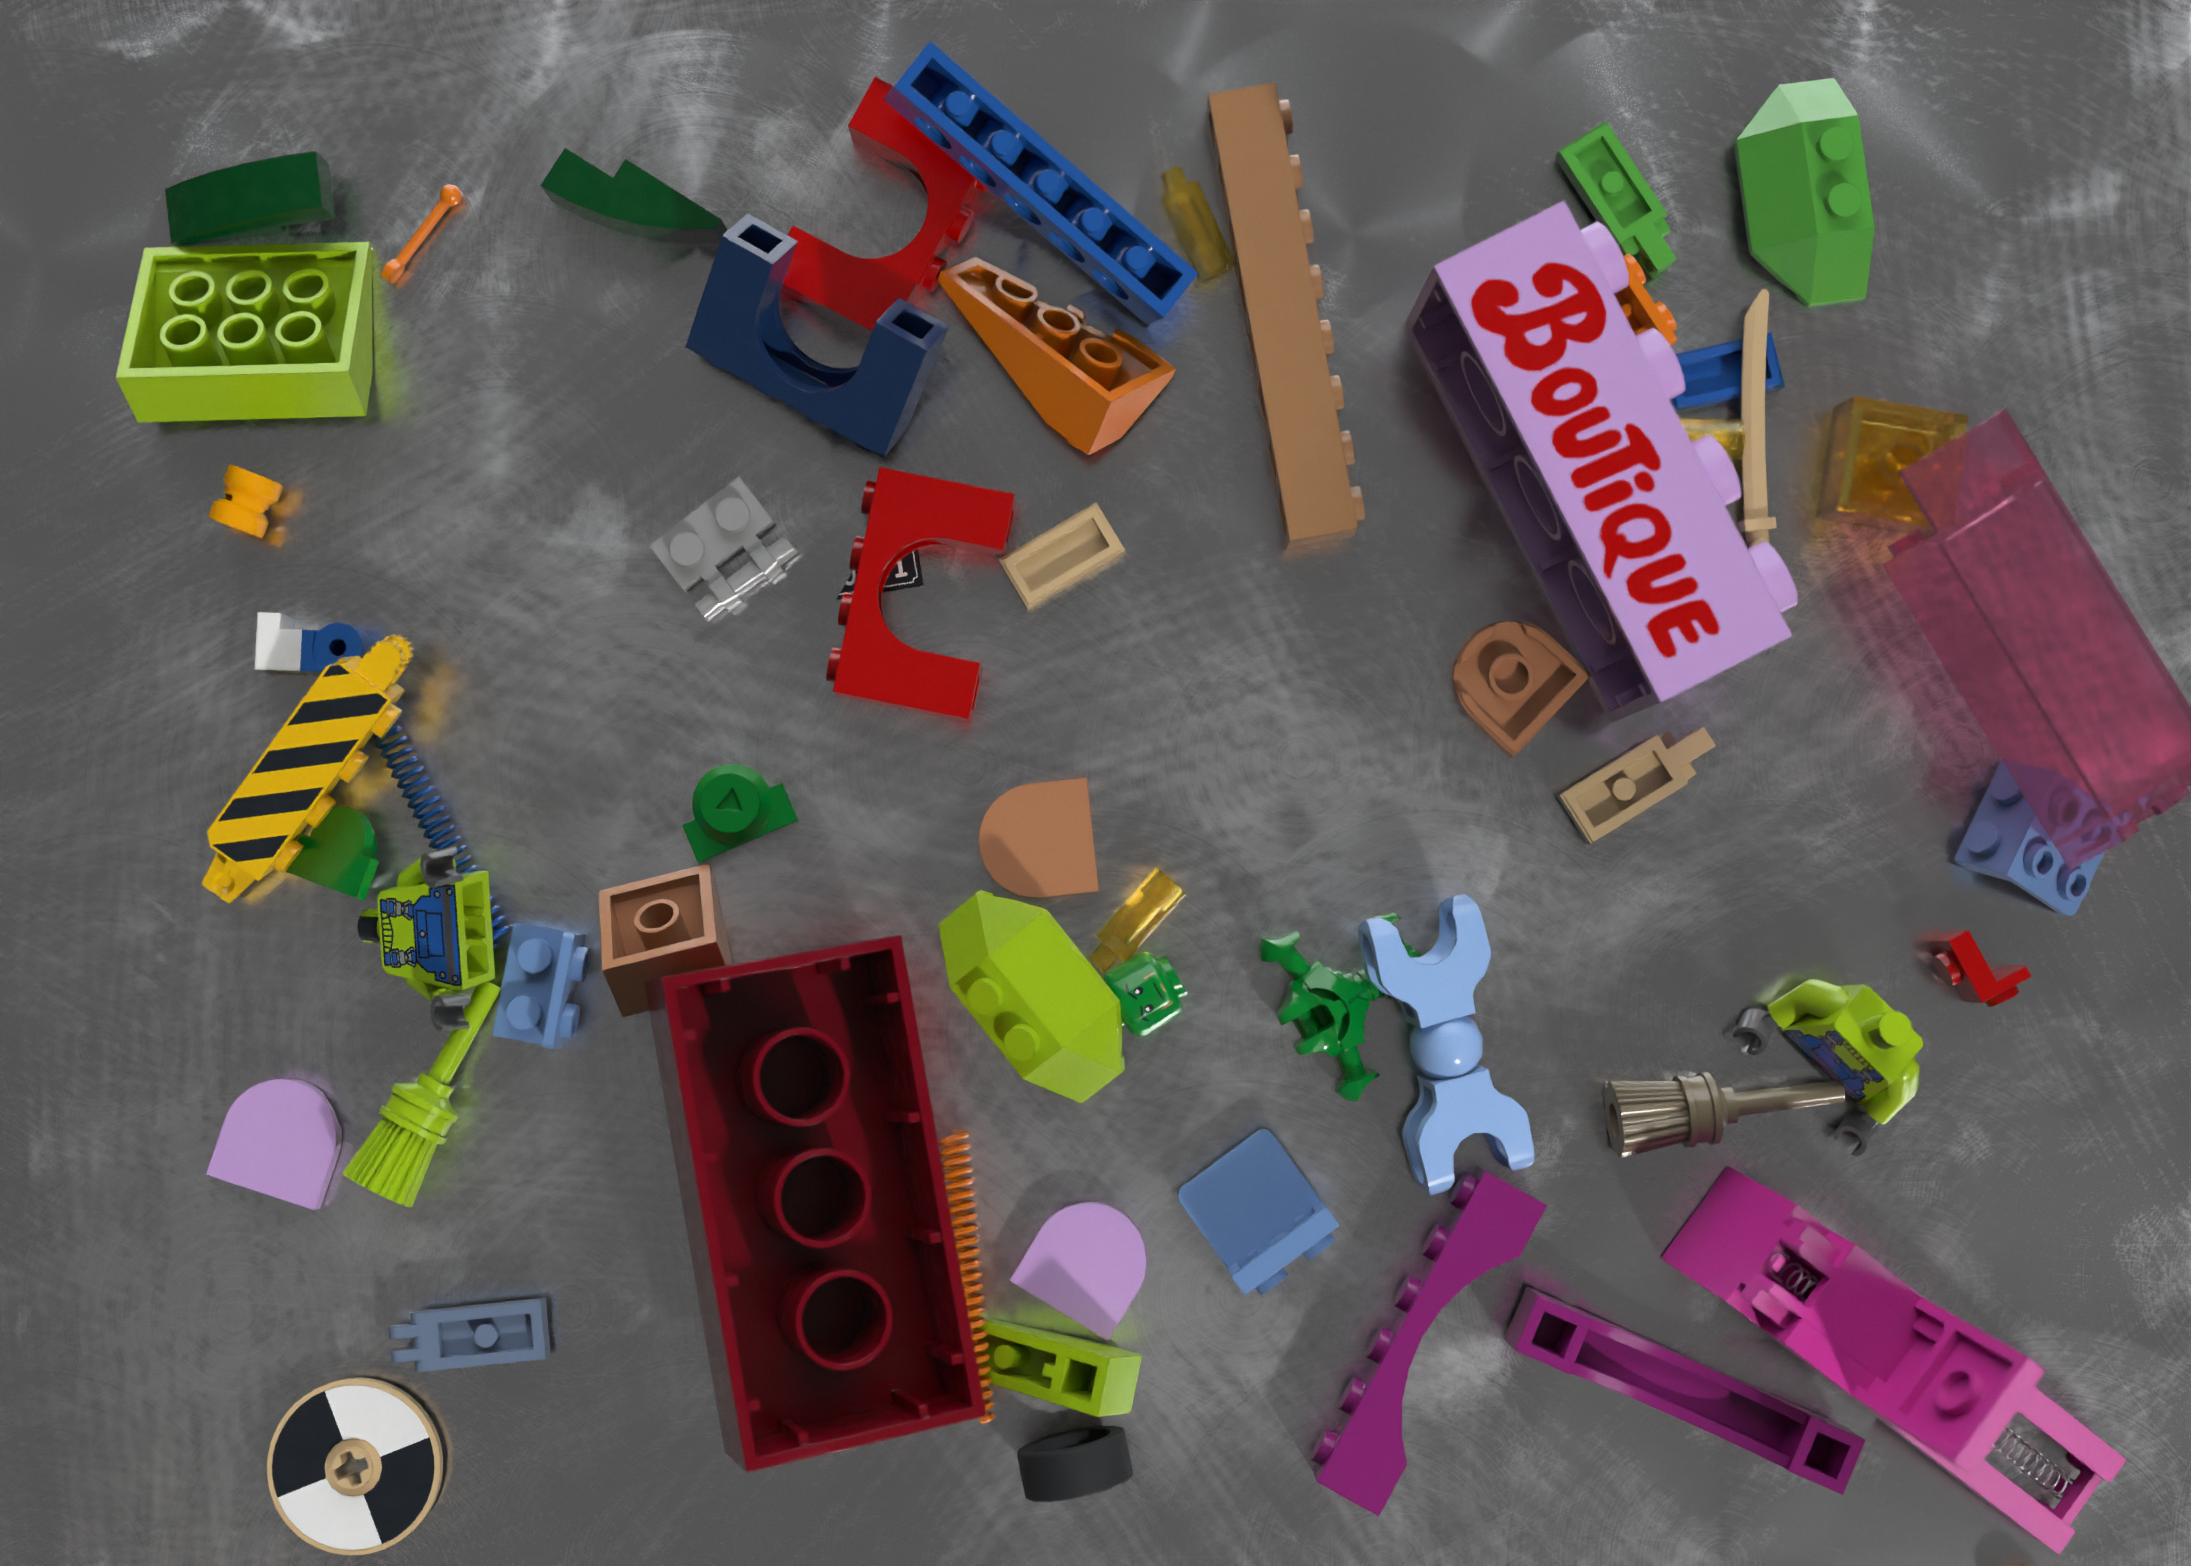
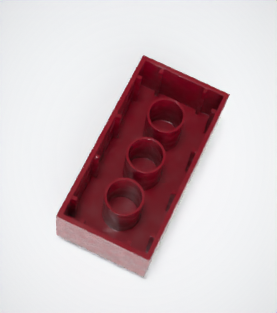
[644,935,986,1473]

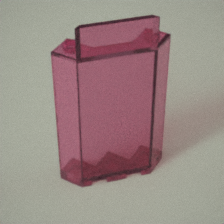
[1882,408,2191,870]

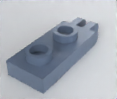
[388,1298,551,1372]

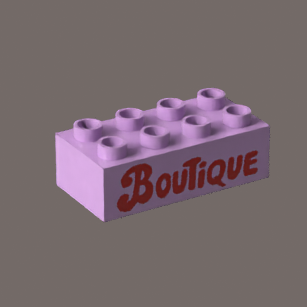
[1405,200,1798,722]

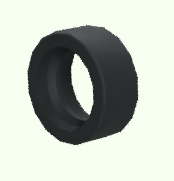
[1017,1426,1133,1502]

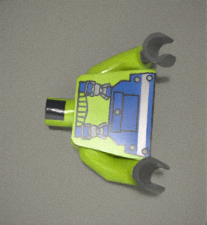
[357,846,495,1031]
[1733,979,1924,1156]

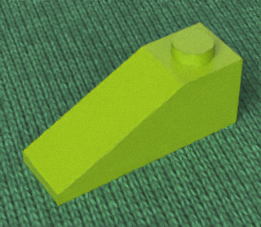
[970,1316,1142,1417]

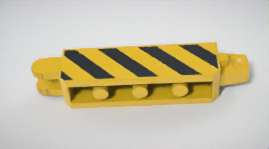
[201,634,414,904]

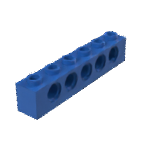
[883,41,1198,324]

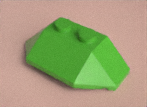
[1734,78,1875,307]

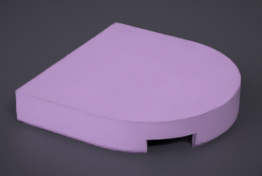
[206,1078,342,1210]
[1009,1201,1147,1341]

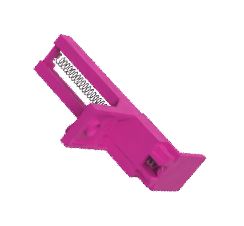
[1662,1167,2127,1555]

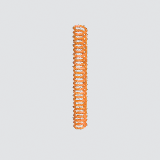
[938,1131,995,1424]

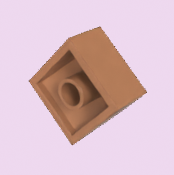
[598,863,733,1017]

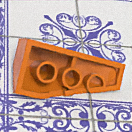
[937,257,1176,455]

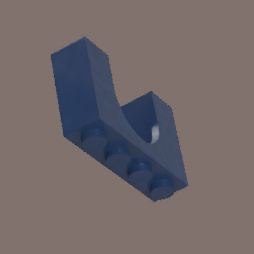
[685,213,949,458]

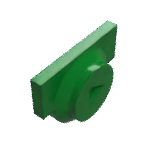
[682,764,799,863]
[286,806,379,900]

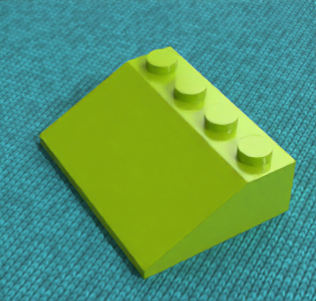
[116,242,373,423]

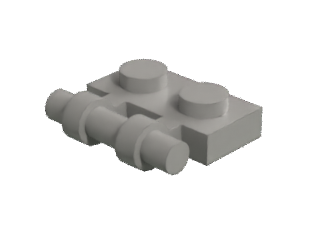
[649,476,798,622]

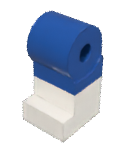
[255,612,373,676]

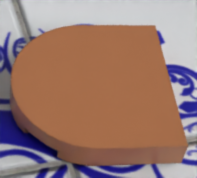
[1452,621,1592,758]
[979,778,1099,898]

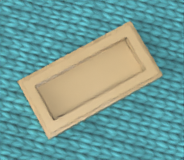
[998,502,1125,610]

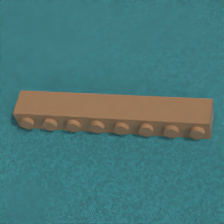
[1206,82,1365,549]

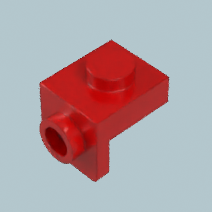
[1930,930,2031,1007]

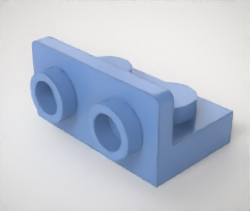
[492,922,591,1049]

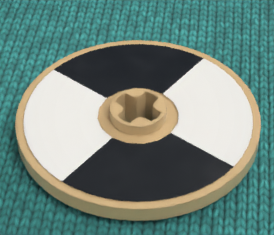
[267,1377,443,1556]

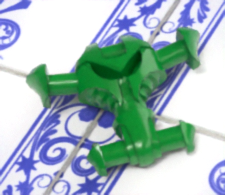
[1259,912,1422,1103]

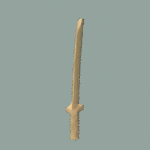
[1736,289,1777,549]

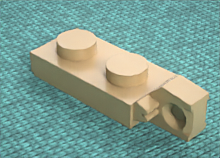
[1557,726,1716,844]

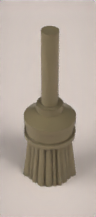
[1604,1072,1845,1158]

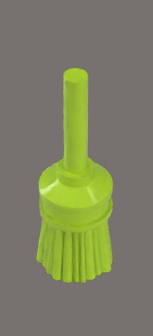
[342,981,501,1207]

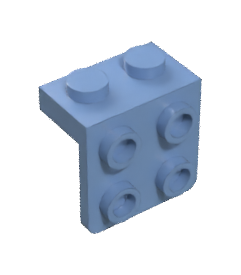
[1954,758,2118,916]
[1178,1129,1340,1296]

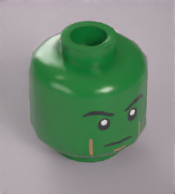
[1103,951,1188,1037]

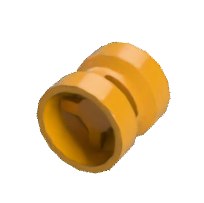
[207,464,284,539]

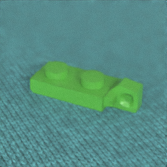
[1555,121,1677,279]

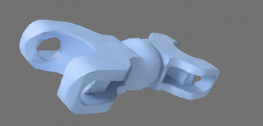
[1358,893,1535,1196]

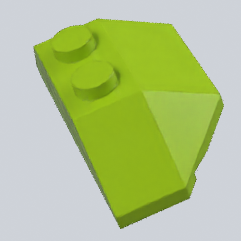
[938,890,1125,1104]

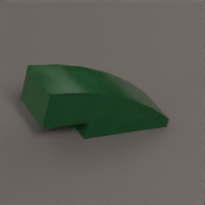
[540,148,727,244]
[165,151,335,247]

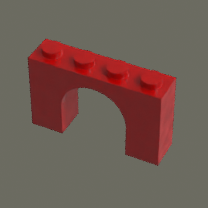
[780,76,989,340]
[826,467,1016,723]

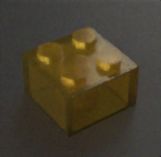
[1815,396,1969,537]

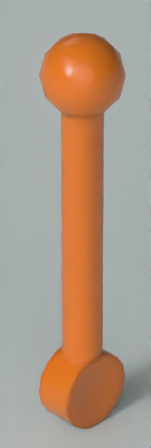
[381,184,462,284]

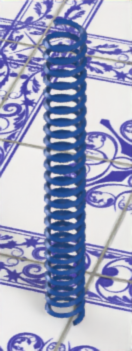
[371,720,511,948]

